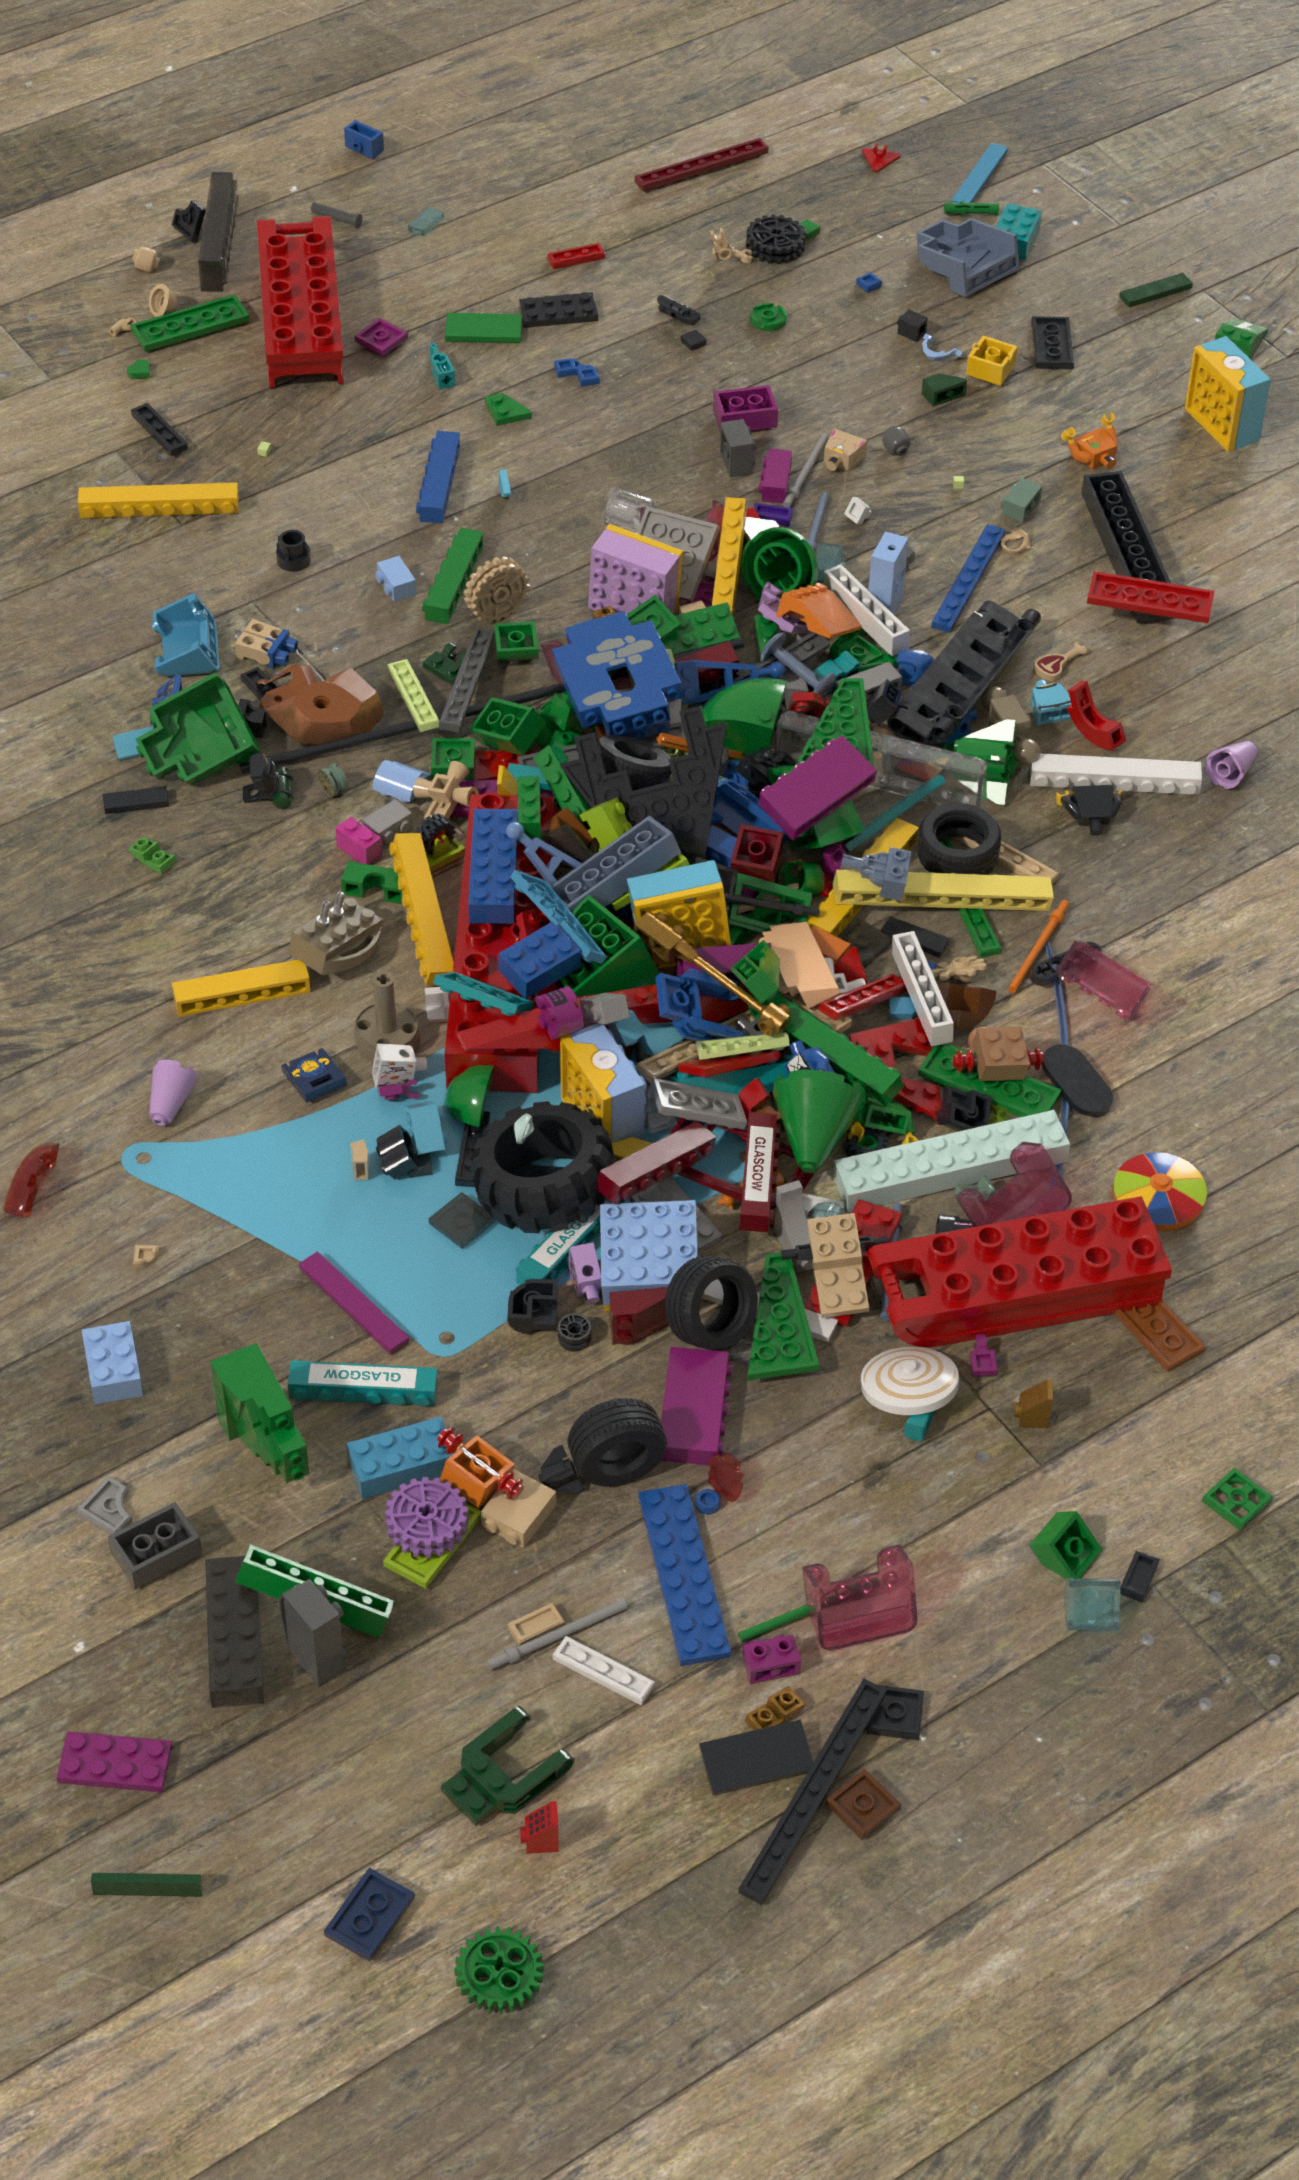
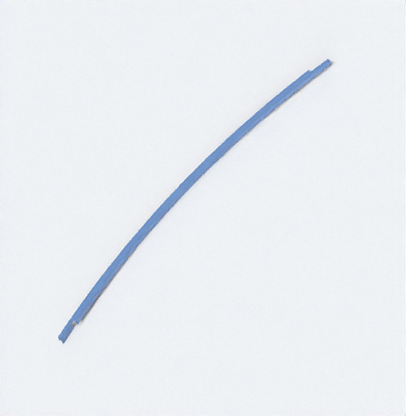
[1045,942,1069,1214]

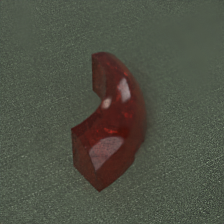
[3,1142,60,1218]

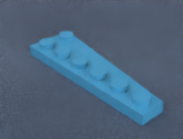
[510,870,607,964]

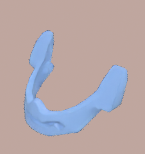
[922,333,967,361]

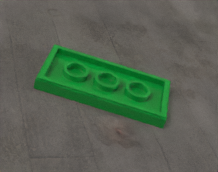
[445,313,522,343]

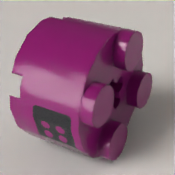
[535,986,584,1040]

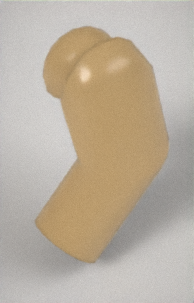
[109,318,137,337]

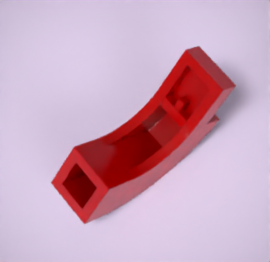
[1067,680,1126,751]

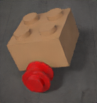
[952,1027,1044,1081]

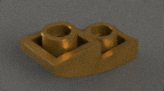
[745,1686,805,1730]

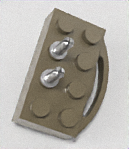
[288,892,382,975]

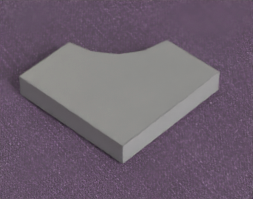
[76,1476,132,1535]

